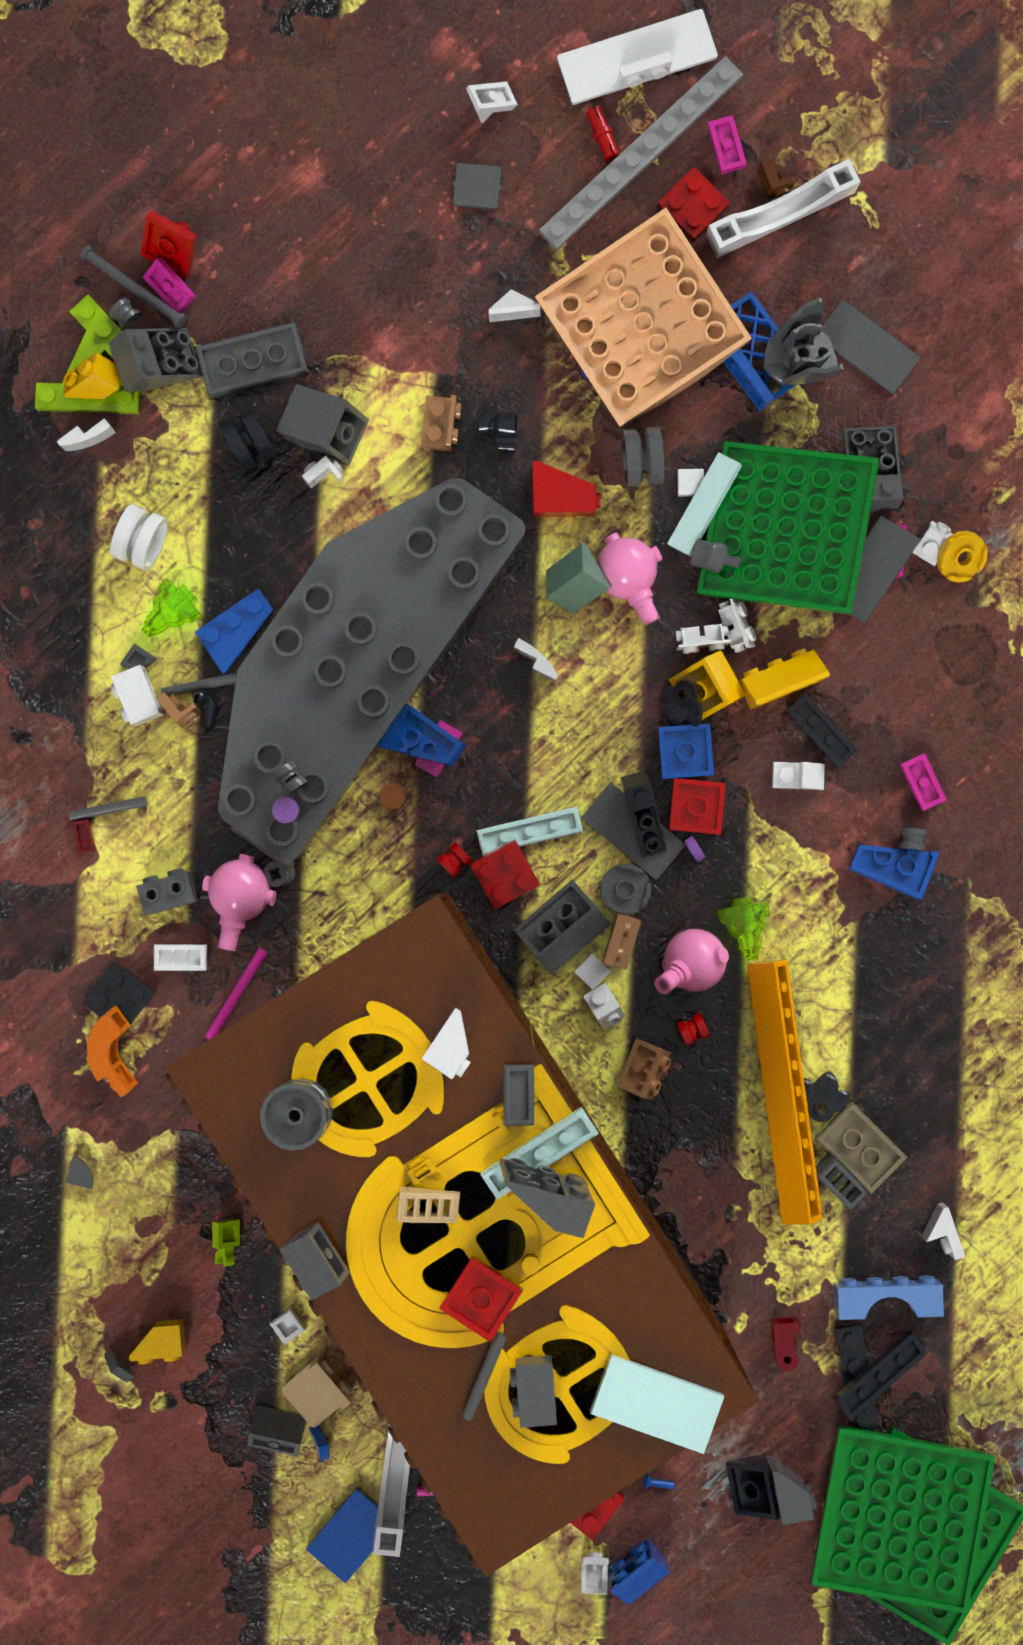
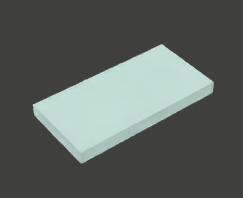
[590,1354,724,1454]

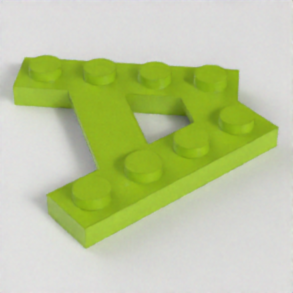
[35,295,141,414]

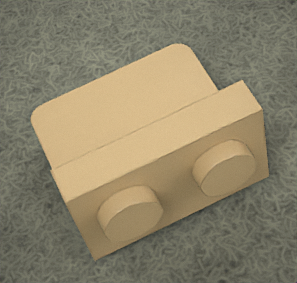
[282,1355,353,1428]

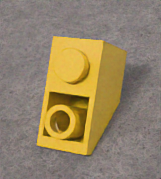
[63,353,120,399]
[129,1319,186,1364]

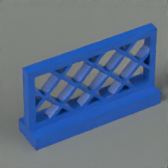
[723,292,796,412]

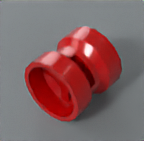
[437,842,472,877]
[676,1013,710,1047]

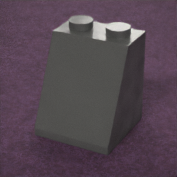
[276,384,369,466]

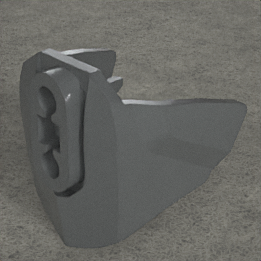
[763,298,844,385]

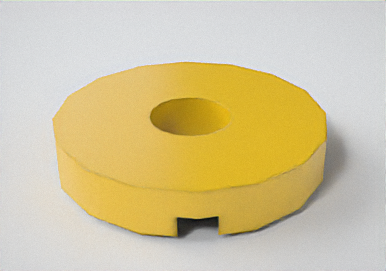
[937,531,988,583]

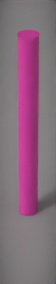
[205,948,267,1039]

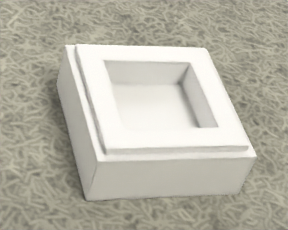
[677,469,704,497]
[574,953,611,990]
[269,1306,307,1345]

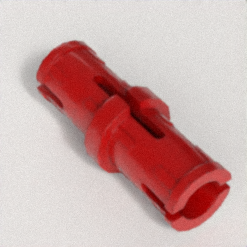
[586,106,620,162]

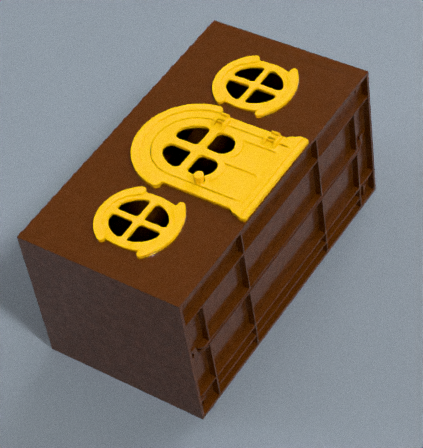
[165,891,759,1577]

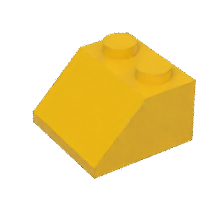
[669,650,746,720]

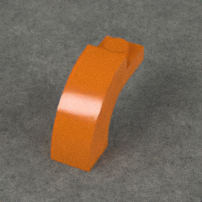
[87,1005,138,1097]

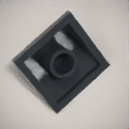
[726,1454,780,1520]

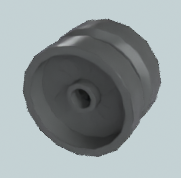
[621,426,664,488]
[260,1078,333,1151]

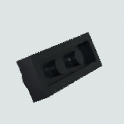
[785,693,857,768]

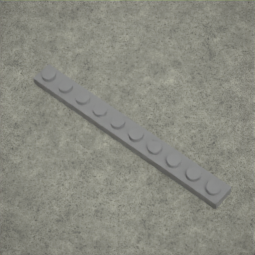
[539,56,743,251]

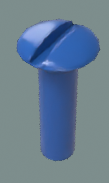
[643,1474,675,1490]

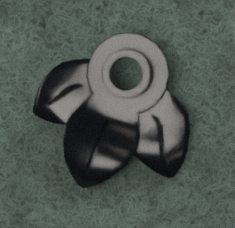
[659,680,703,727]
[804,1071,850,1122]

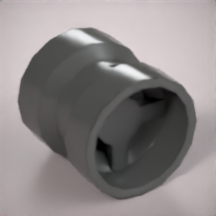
[271,760,308,797]

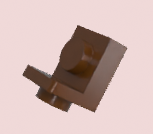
[757,157,796,198]

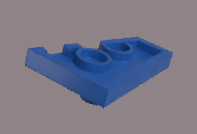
[195,589,274,675]

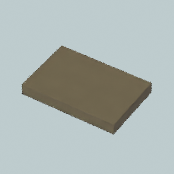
[815,1101,908,1194]

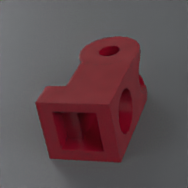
[770,1317,800,1372]

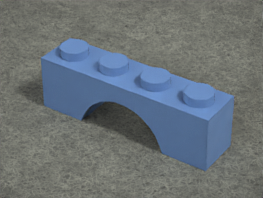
[833,1275,944,1320]

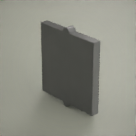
[452,163,502,210]

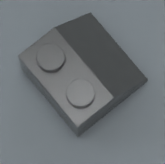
[766,1455,817,1525]

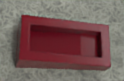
[72,818,95,854]

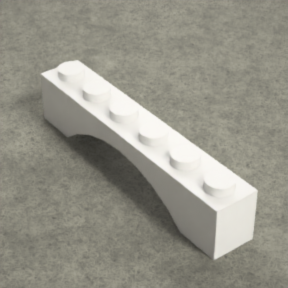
[706,159,860,258]
[373,1424,410,1557]

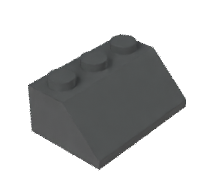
[514,880,611,975]

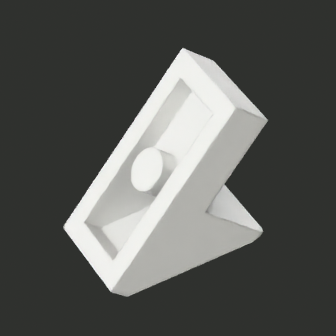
[466,82,517,123]
[772,762,825,790]
[922,1202,965,1260]

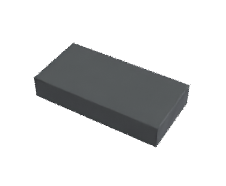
[503,1065,534,1126]

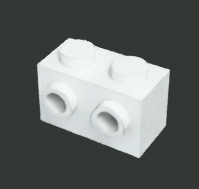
[110,665,164,727]

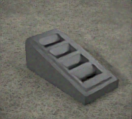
[816,1153,868,1211]

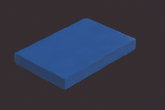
[306,1487,378,1584]

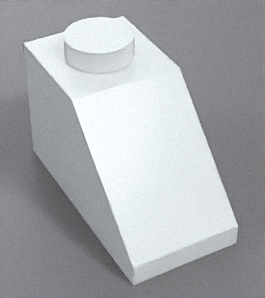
[422,1008,471,1079]

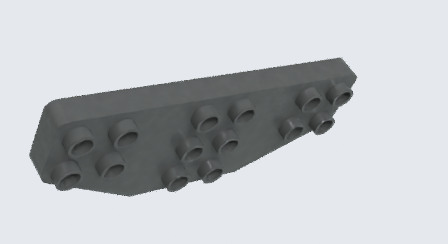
[218,478,525,861]

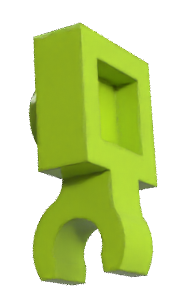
[212,1218,240,1267]

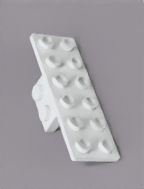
[557,9,718,105]

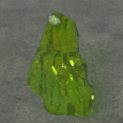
[141,578,202,637]
[717,896,769,960]

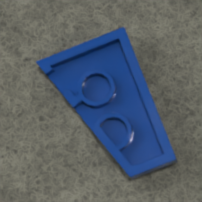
[378,704,467,767]
[848,845,940,900]

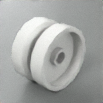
[110,504,168,571]

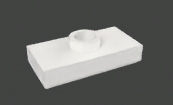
[154,944,207,971]

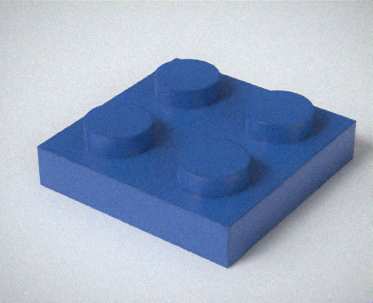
[658,724,714,779]

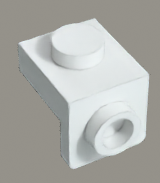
[302,456,344,489]
[913,521,953,566]
[583,983,625,1029]
[581,1552,609,1595]

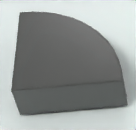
[120,643,157,669]
[66,1156,93,1189]
[104,1348,134,1383]

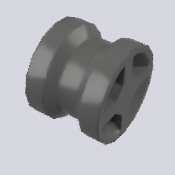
[108,298,142,331]
[899,828,927,851]
[263,861,295,887]

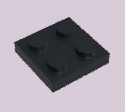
[82,961,156,1034]

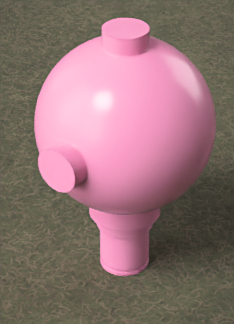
[596,533,662,626]
[202,854,276,951]
[654,929,729,994]

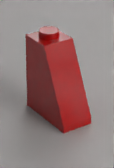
[532,461,601,518]

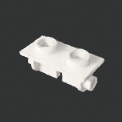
[718,598,756,653]
[676,624,731,654]

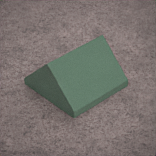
[546,543,611,614]

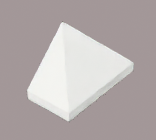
[489,289,540,322]

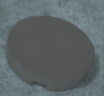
[600,864,651,915]

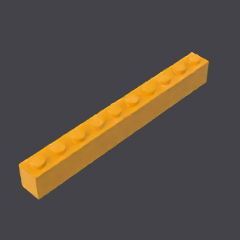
[747,959,823,1225]

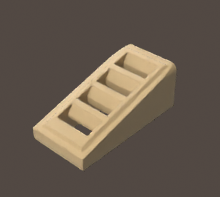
[397,1186,460,1223]

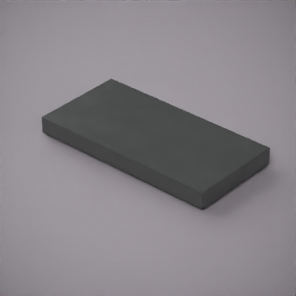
[196,322,309,399]

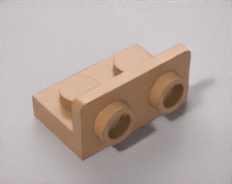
[421,395,461,452]
[156,692,202,728]
[602,913,641,969]
[617,1038,671,1100]

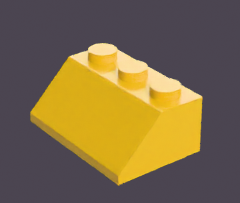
[739,648,830,710]

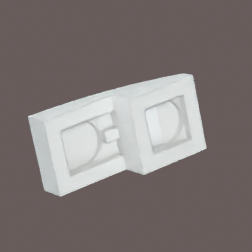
[57,418,116,451]
[514,638,558,682]

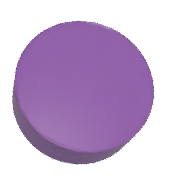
[272,797,300,824]
[684,836,706,862]

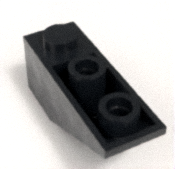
[620,770,667,858]

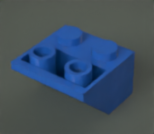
[608,1538,670,1605]

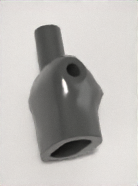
[691,539,742,573]

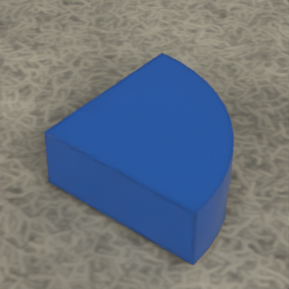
[309,1425,330,1462]

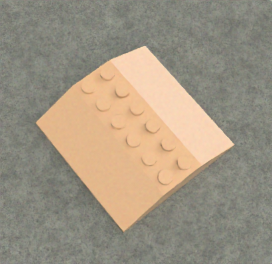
[535,208,752,427]

